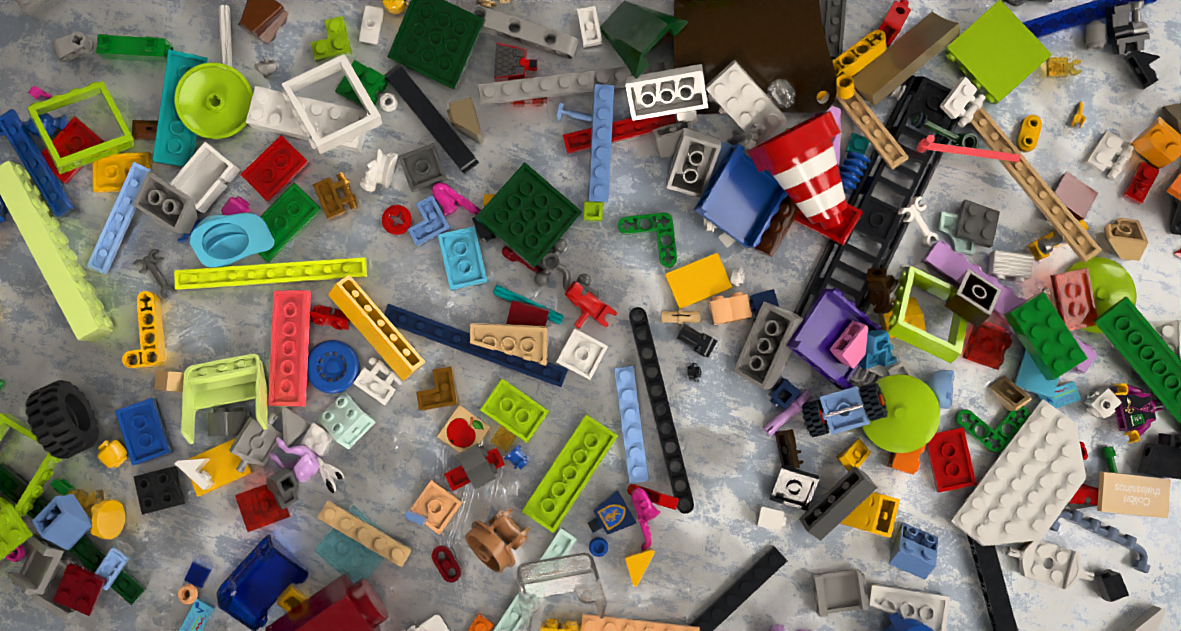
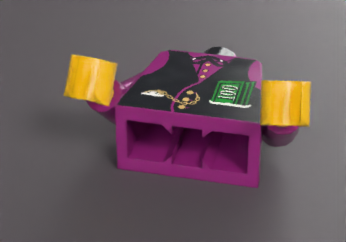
[1114,383,1163,444]

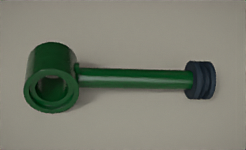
[911,112,979,149]

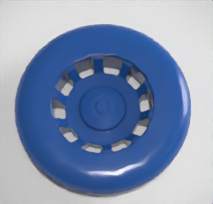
[307,340,359,394]

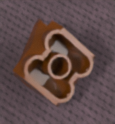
[237,0,289,44]

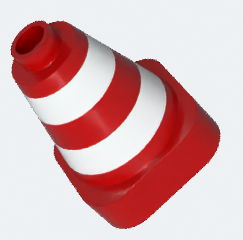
[748,111,848,230]

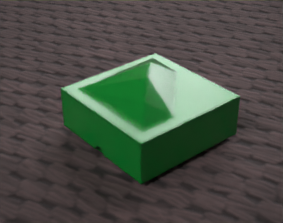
[50,478,77,495]

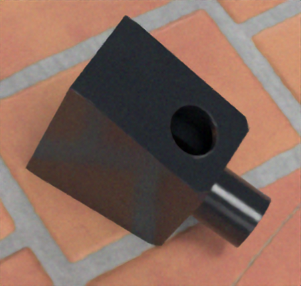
[1137,433,1181,480]

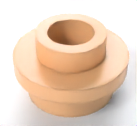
[178,584,198,604]

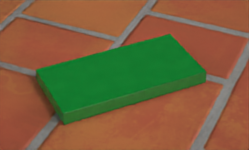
[258,183,322,263]

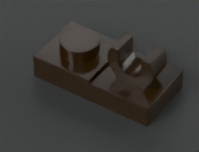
[775,429,804,469]

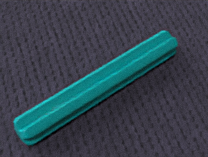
[493,285,564,324]

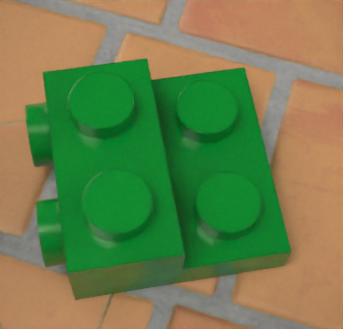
[335,60,388,110]

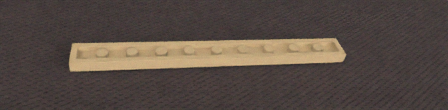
[968,107,1102,263]

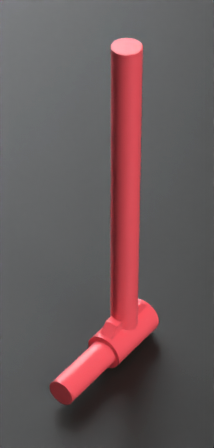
[916,135,1020,162]

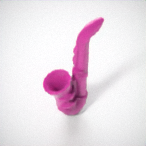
[432,182,482,216]
[631,488,661,551]

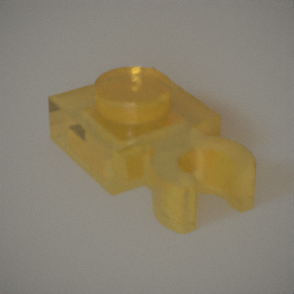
[1046,57,1082,78]

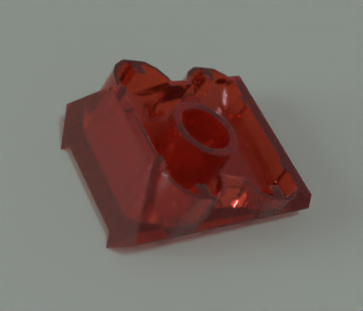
[963,322,1012,370]

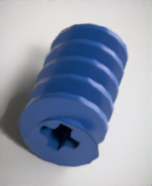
[839,152,871,195]

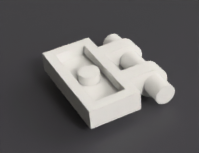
[940,77,986,127]
[1084,130,1134,179]
[353,357,403,405]

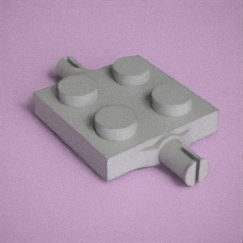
[229,412,283,473]

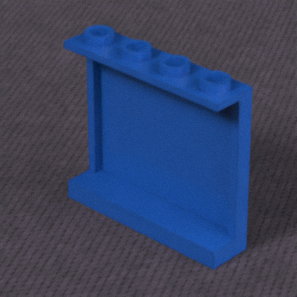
[693,144,788,248]

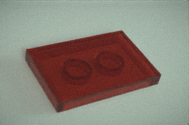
[1050,268,1098,331]

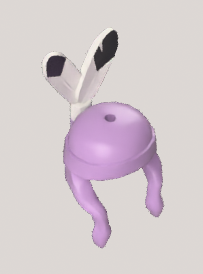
[269,437,344,493]

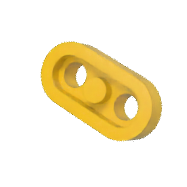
[1016,115,1042,153]

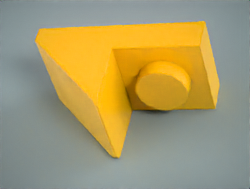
[836,438,871,471]

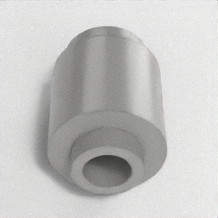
[1086,21,1106,50]

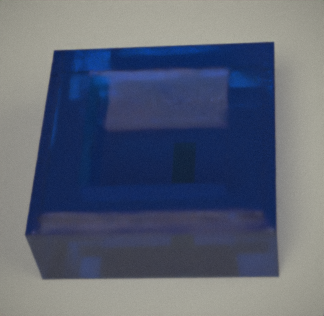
[184,562,212,588]

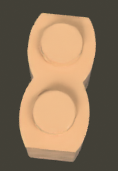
[708,292,752,325]

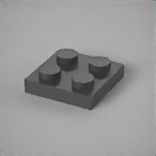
[398,143,447,192]
[954,199,1000,248]

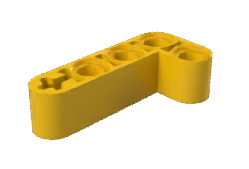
[832,29,887,99]
[122,291,166,369]

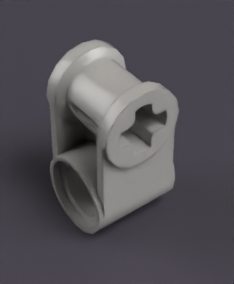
[52,31,94,62]

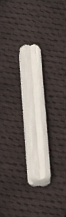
[219,5,232,67]

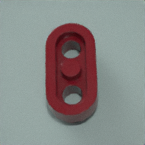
[431,545,462,583]

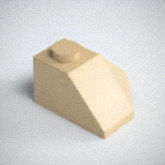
[1104,218,1148,261]

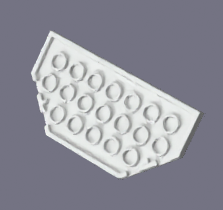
[950,399,1086,546]

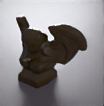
[866,268,899,314]

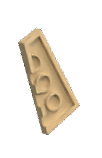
[470,323,548,366]

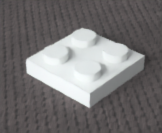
[556,328,608,380]

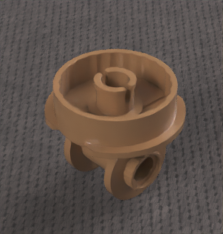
[465,508,530,573]

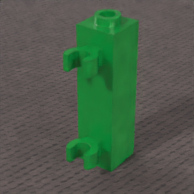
[96,34,174,62]

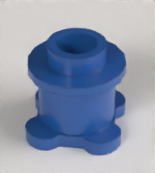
[504,445,529,470]

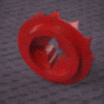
[382,205,413,235]

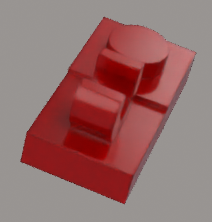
[1123,162,1160,205]

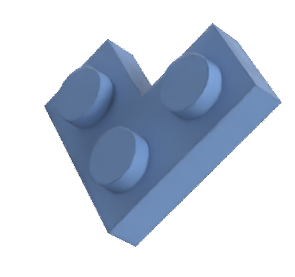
[408,195,451,247]

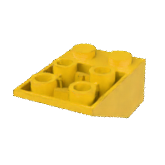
[840,492,900,538]

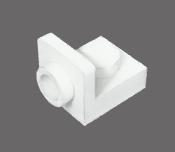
[677,110,698,123]

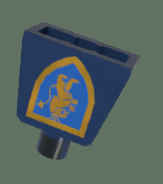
[587,490,637,535]

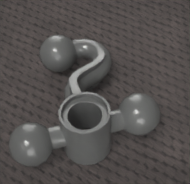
[534,238,592,291]

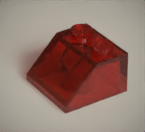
[235,484,291,532]

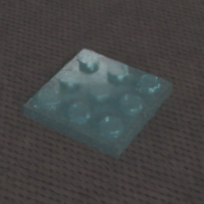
[314,505,388,583]

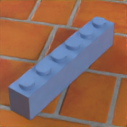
[588,84,614,202]

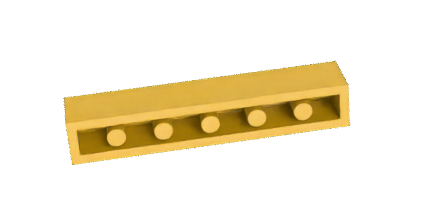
[328,275,425,381]

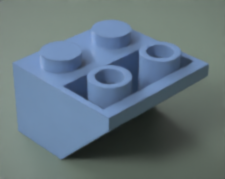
[32,494,92,550]
[889,522,938,579]

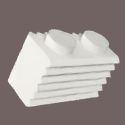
[988,250,1034,283]

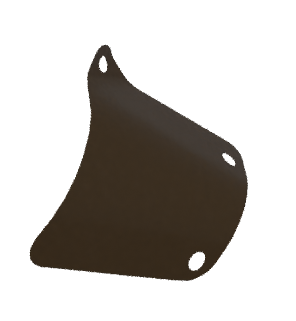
[674,0,837,114]

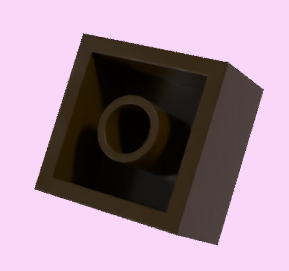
[944,268,1002,328]

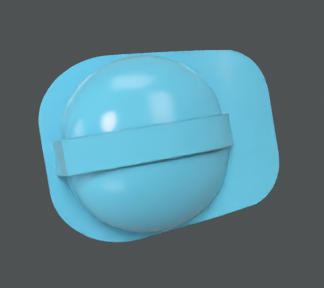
[190,213,274,268]

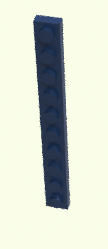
[384,304,568,388]

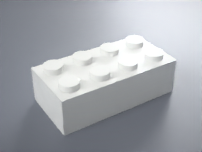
[706,59,787,145]
[625,64,708,121]

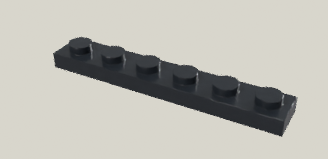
[688,546,788,631]

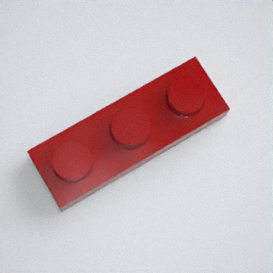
[444,447,505,491]

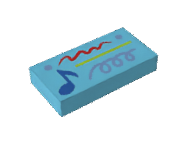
[1036,381,1081,408]
[179,598,215,631]

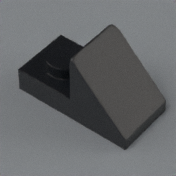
[1124,50,1160,89]

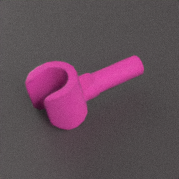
[28,86,53,99]

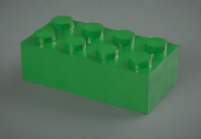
[1003,292,1088,380]

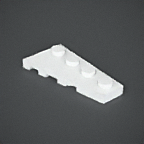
[868,584,950,631]

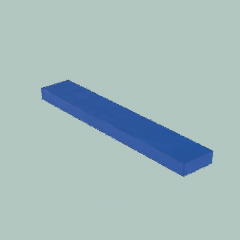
[0,109,75,218]

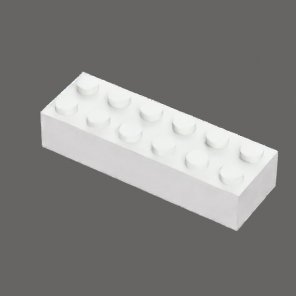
[246,86,368,153]

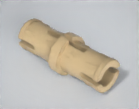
[661,309,700,325]

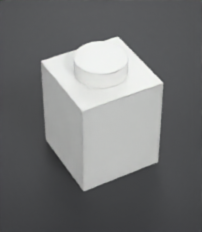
[755,505,786,531]

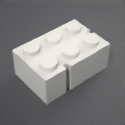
[170,142,241,214]

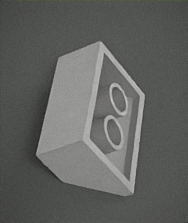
[133,171,198,234]

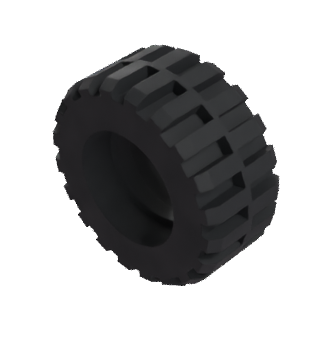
[25,380,99,459]

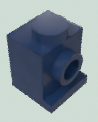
[768,378,800,409]

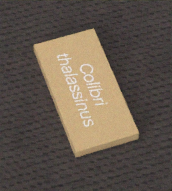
[1097,472,1171,518]

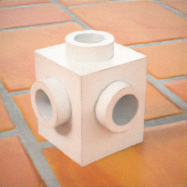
[1084,386,1122,418]

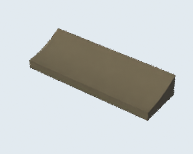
[853,11,960,107]

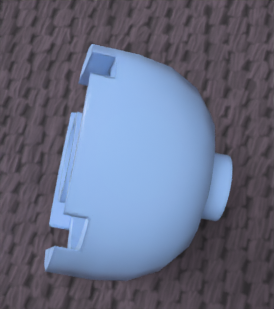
[924,370,954,409]

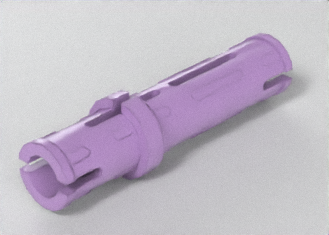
[763,389,814,437]

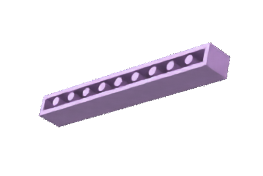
[921,241,1098,374]

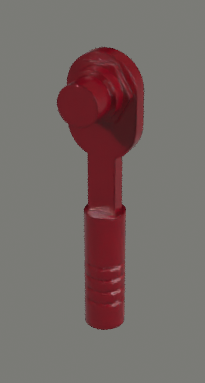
[502,246,550,276]

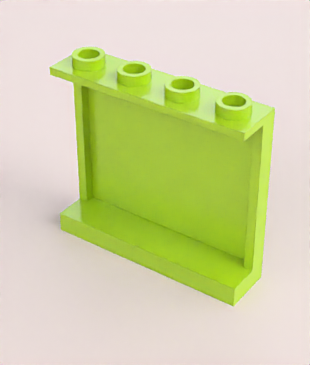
[944,0,1053,105]

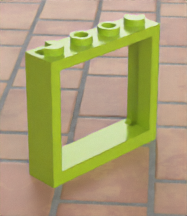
[27,81,134,174]
[888,266,968,363]
[0,413,62,517]

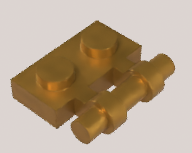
[312,173,358,220]

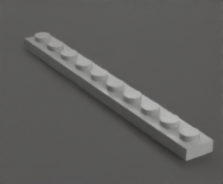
[478,62,665,105]

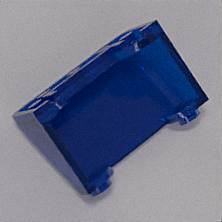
[217,534,309,631]

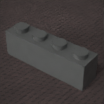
[799,466,877,540]

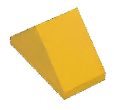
[625,548,655,587]

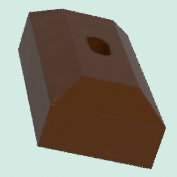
[132,120,158,141]

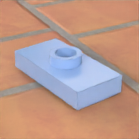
[95,547,130,591]

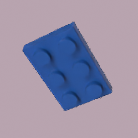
[115,398,172,466]

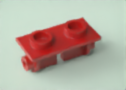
[310,305,350,330]

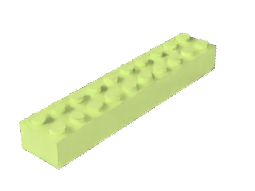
[0,161,114,342]

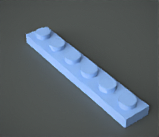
[87,162,153,274]
[614,366,649,483]

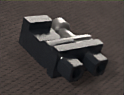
[1105,0,1150,55]

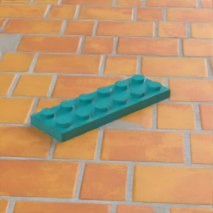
[152,50,208,168]

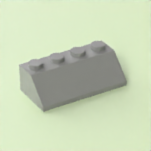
[733,302,804,389]

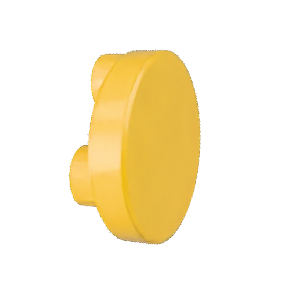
[90,500,126,539]

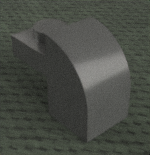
[266,467,299,510]

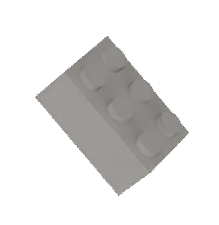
[666,128,721,198]

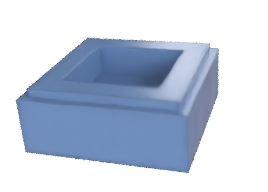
[405,509,428,525]

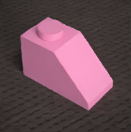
[829,320,868,369]

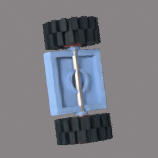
[802,383,888,437]

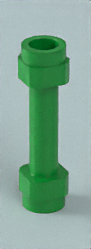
[1101,446,1118,473]

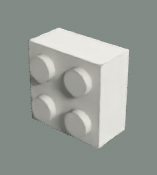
[300,423,333,456]

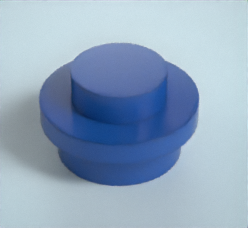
[589,537,608,557]

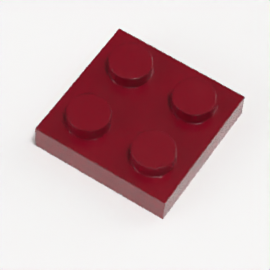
[53,563,107,616]

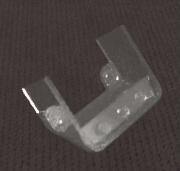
[517,553,607,631]

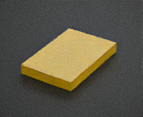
[92,152,152,193]
[665,253,732,309]
[187,438,253,497]

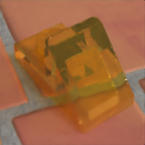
[66,489,104,519]

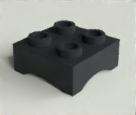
[134,466,185,515]

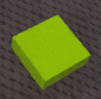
[583,201,603,222]

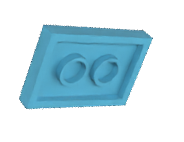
[438,226,488,291]

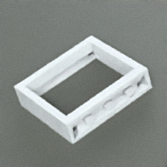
[281,54,382,154]

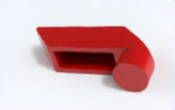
[627,484,679,510]

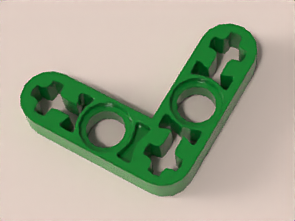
[618,213,677,268]
[955,406,1029,452]

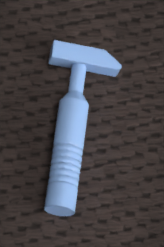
[556,103,592,122]

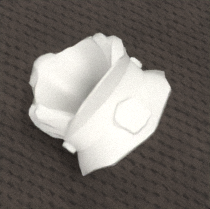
[359,149,398,192]

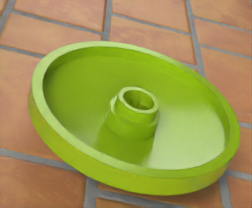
[175,62,253,140]
[1057,257,1137,334]
[862,374,940,453]

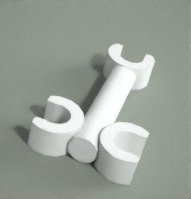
[898,196,939,247]

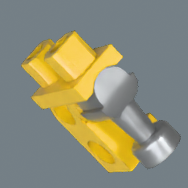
[1028,219,1089,261]

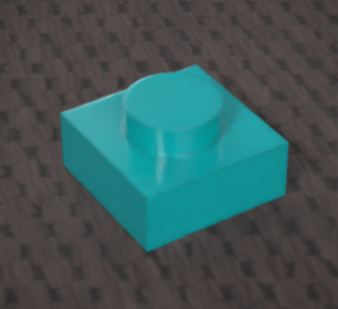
[845,133,869,155]

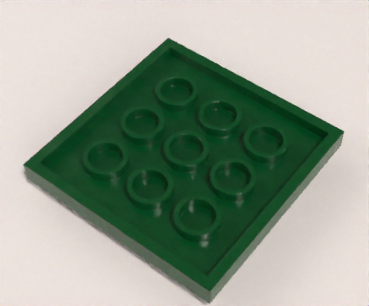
[387,0,486,90]
[475,162,582,269]

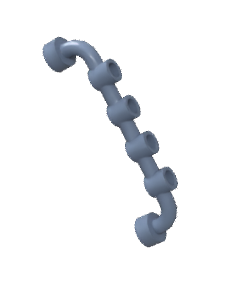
[1049,510,1151,574]

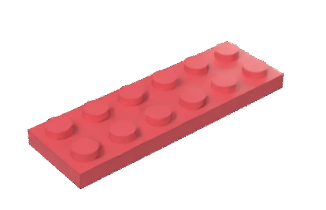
[268,290,311,407]

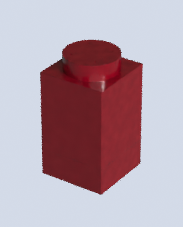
[265,573,389,631]

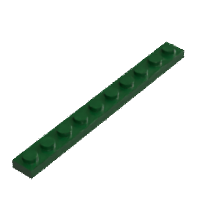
[0,463,147,605]

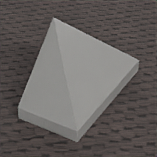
[282,407,311,446]

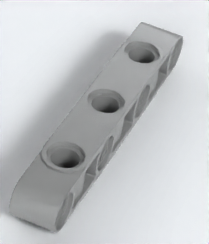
[455,0,579,59]

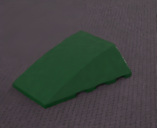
[600,1,688,79]

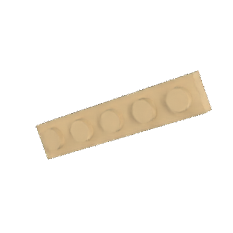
[836,89,908,170]
[317,500,412,567]

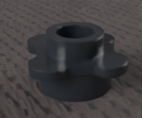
[687,363,702,382]

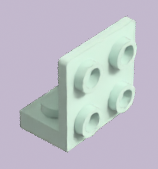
[318,391,376,450]

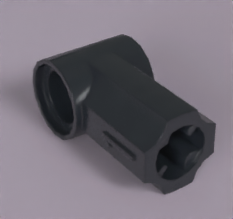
[676,324,718,358]

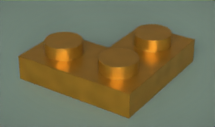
[416,366,458,411]

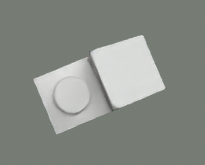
[175,458,214,490]

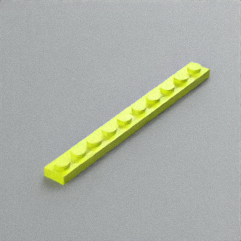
[174,257,367,290]

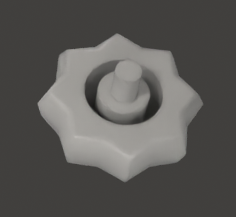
[254,57,279,78]

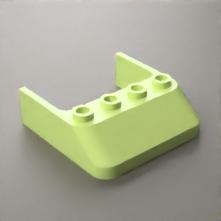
[181,354,268,444]

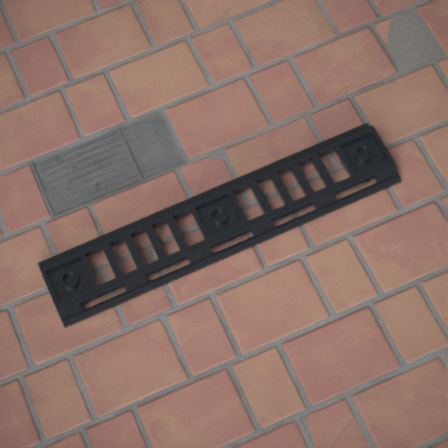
[794,75,968,318]

